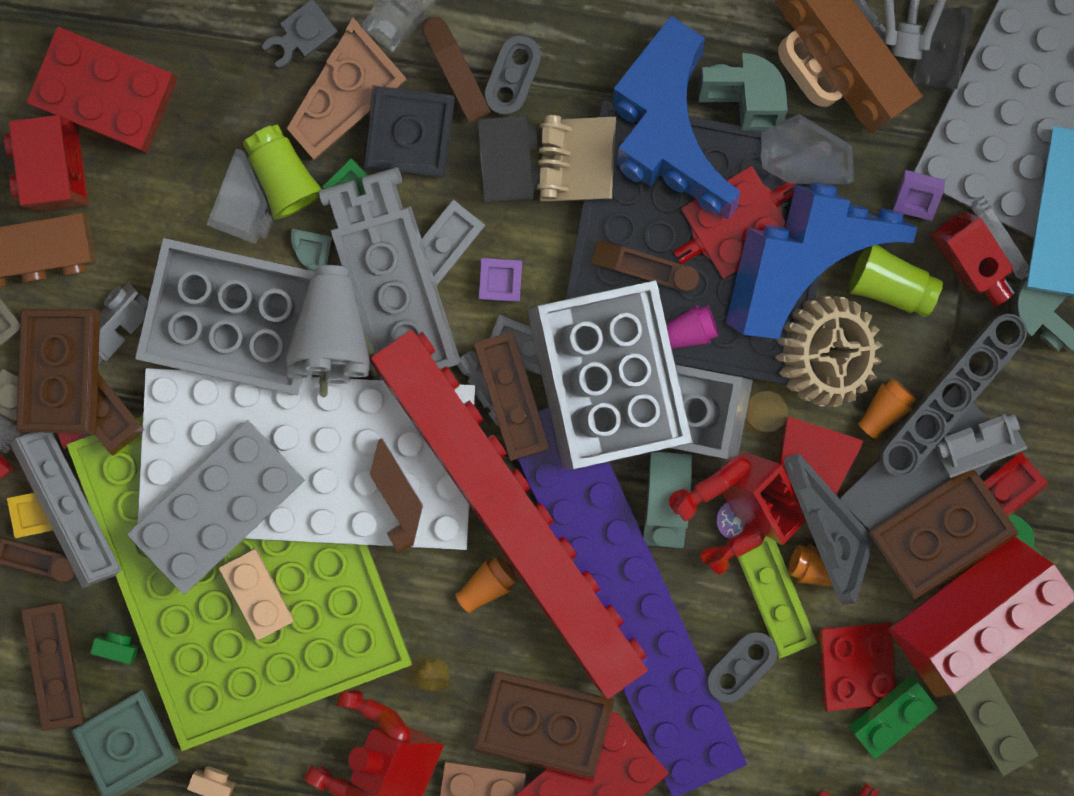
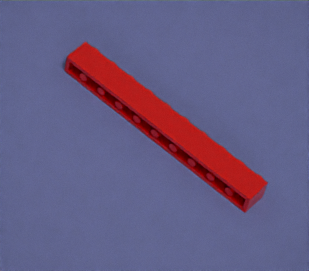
[369,329,648,699]

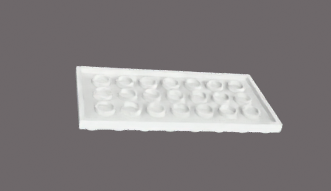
[138,368,475,550]

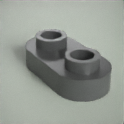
[485,35,541,116]
[707,631,777,703]

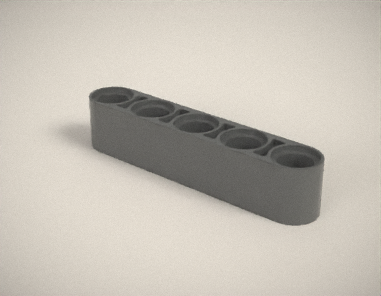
[878,314,1027,477]

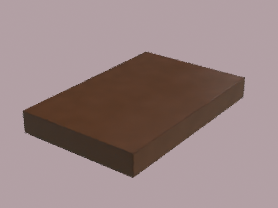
[16,309,101,434]
[869,469,1019,602]
[474,671,615,780]

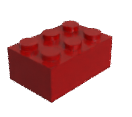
[26,26,178,153]
[4,115,89,213]

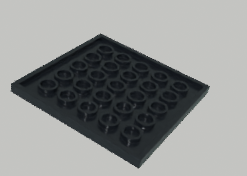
[565,100,844,385]

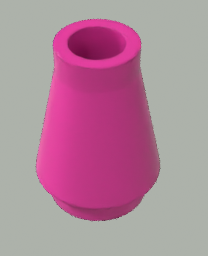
[666,305,719,349]

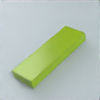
[738,536,817,659]

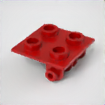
[817,622,896,712]

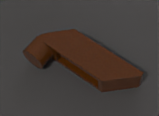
[422,16,491,123]
[590,240,699,292]
[370,438,423,554]
[0,535,76,582]

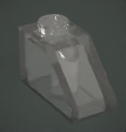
[361,0,439,52]
[761,114,854,184]
[207,148,274,245]

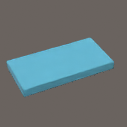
[1026,126,1074,297]

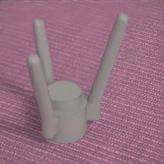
[884,0,946,59]

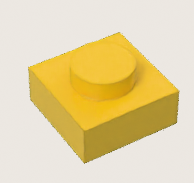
[7,493,53,538]

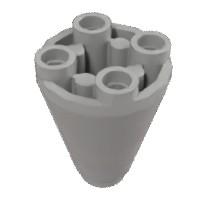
[286,265,370,384]

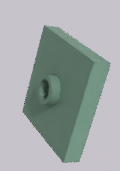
[71,690,179,796]

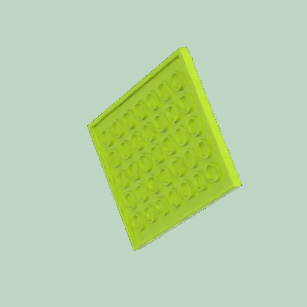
[67,416,413,751]

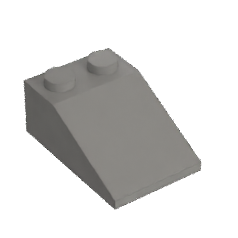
[670,365,753,459]

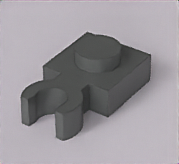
[262,0,338,69]

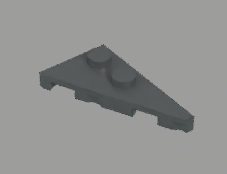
[784,454,874,605]

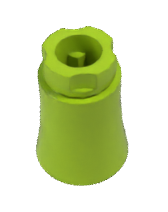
[243,125,322,220]
[848,245,943,317]

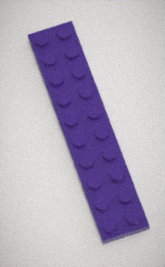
[519,407,748,796]

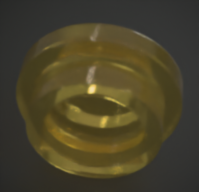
[746,391,787,432]

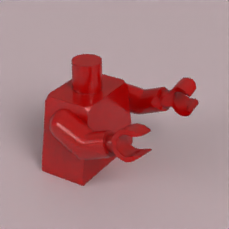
[669,452,806,574]
[304,690,444,796]

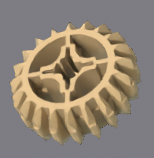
[775,296,884,407]

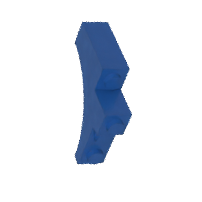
[613,16,740,220]
[726,182,917,339]

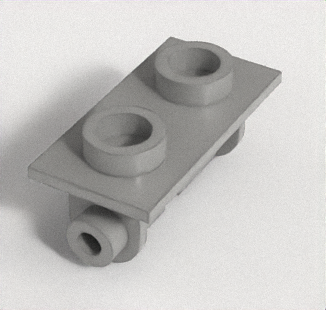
[98,281,149,364]
[936,413,1027,478]

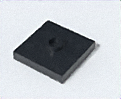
[362,85,455,177]

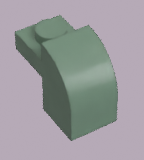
[697,53,788,131]
[1011,273,1074,352]
[643,451,692,548]

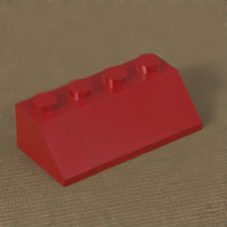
[888,537,1074,697]

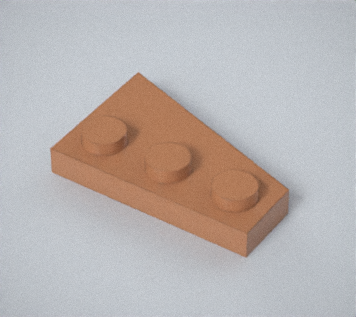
[287,17,407,160]

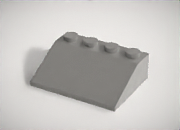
[135,238,315,396]
[527,281,692,470]

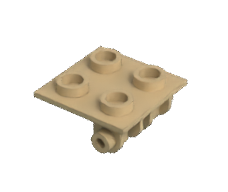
[537,115,616,202]

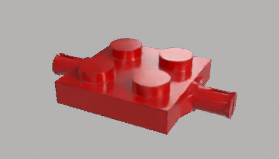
[672,165,797,279]

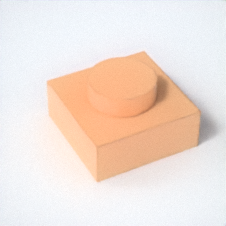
[187,766,235,796]

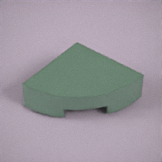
[291,229,333,272]

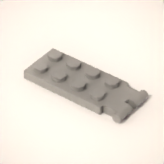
[319,167,461,381]

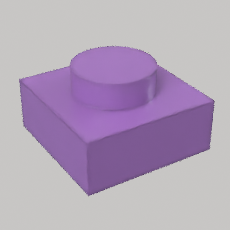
[893,170,945,221]
[479,258,522,302]

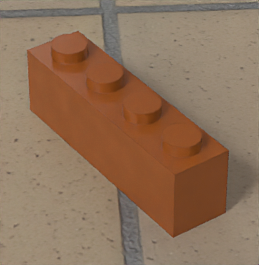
[775,0,923,134]
[0,213,96,287]

